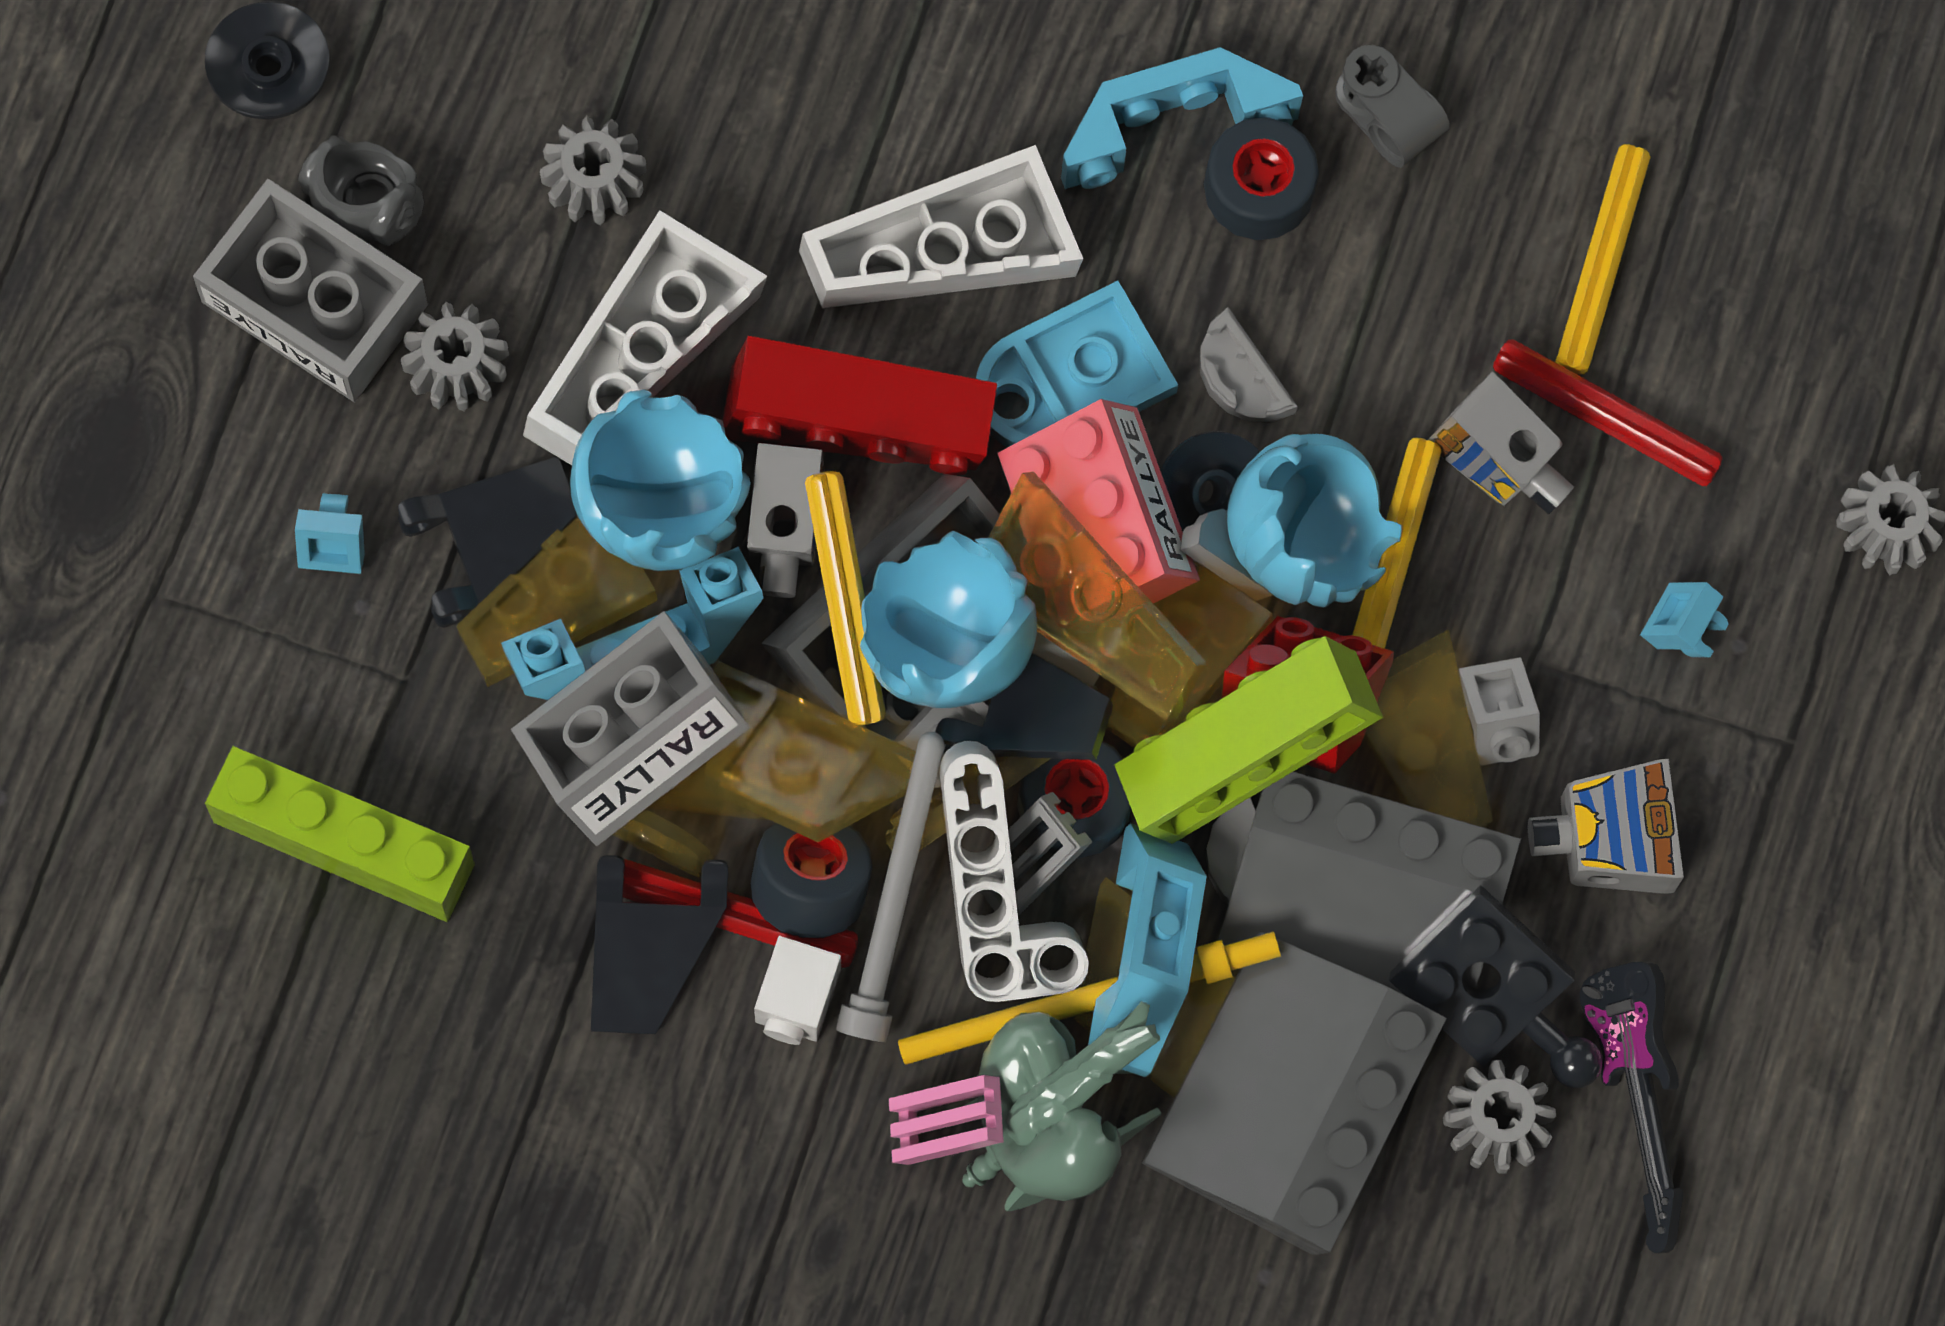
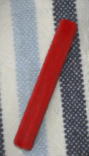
[1493,339,1723,486]
[623,859,858,968]

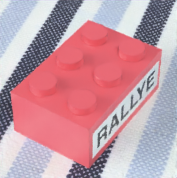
[997,399,1200,632]

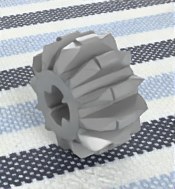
[540,115,647,226]
[401,302,509,412]
[1836,464,1945,576]
[1443,1060,1556,1173]

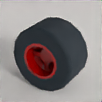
[1204,117,1319,240]
[1017,741,1132,859]
[751,813,873,938]

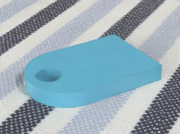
[976,281,1178,448]

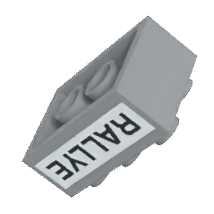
[193,179,428,403]
[511,611,751,847]

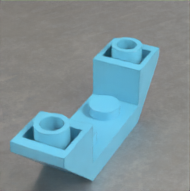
[1061,47,1303,189]
[501,547,764,700]
[1088,823,1207,1077]

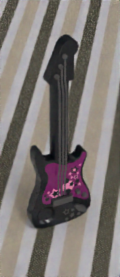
[1580,962,1683,1254]

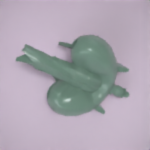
[962,1001,1161,1211]

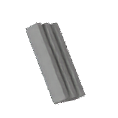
[980,792,1092,916]

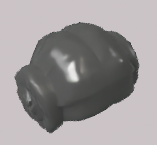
[298,135,424,246]

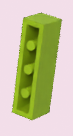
[1114,636,1383,844]
[205,746,475,922]

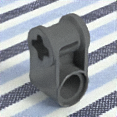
[1335,45,1450,168]

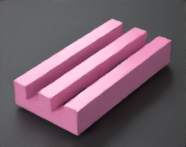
[889,1075,1004,1165]

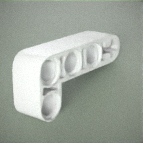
[940,741,1089,1002]

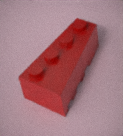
[723,336,997,475]

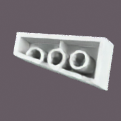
[799,145,1083,308]
[523,211,767,465]

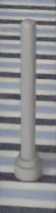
[836,731,944,1042]

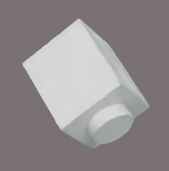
[754,936,841,1045]

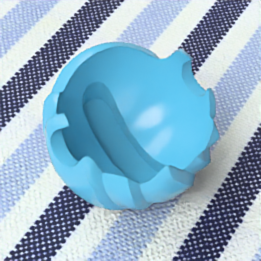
[570,389,750,571]
[1227,434,1402,608]
[860,531,1037,708]

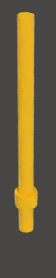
[898,931,1281,1065]

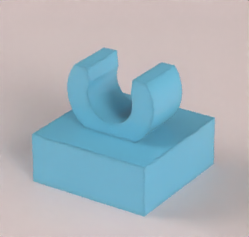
[295,493,365,574]
[1640,582,1729,657]

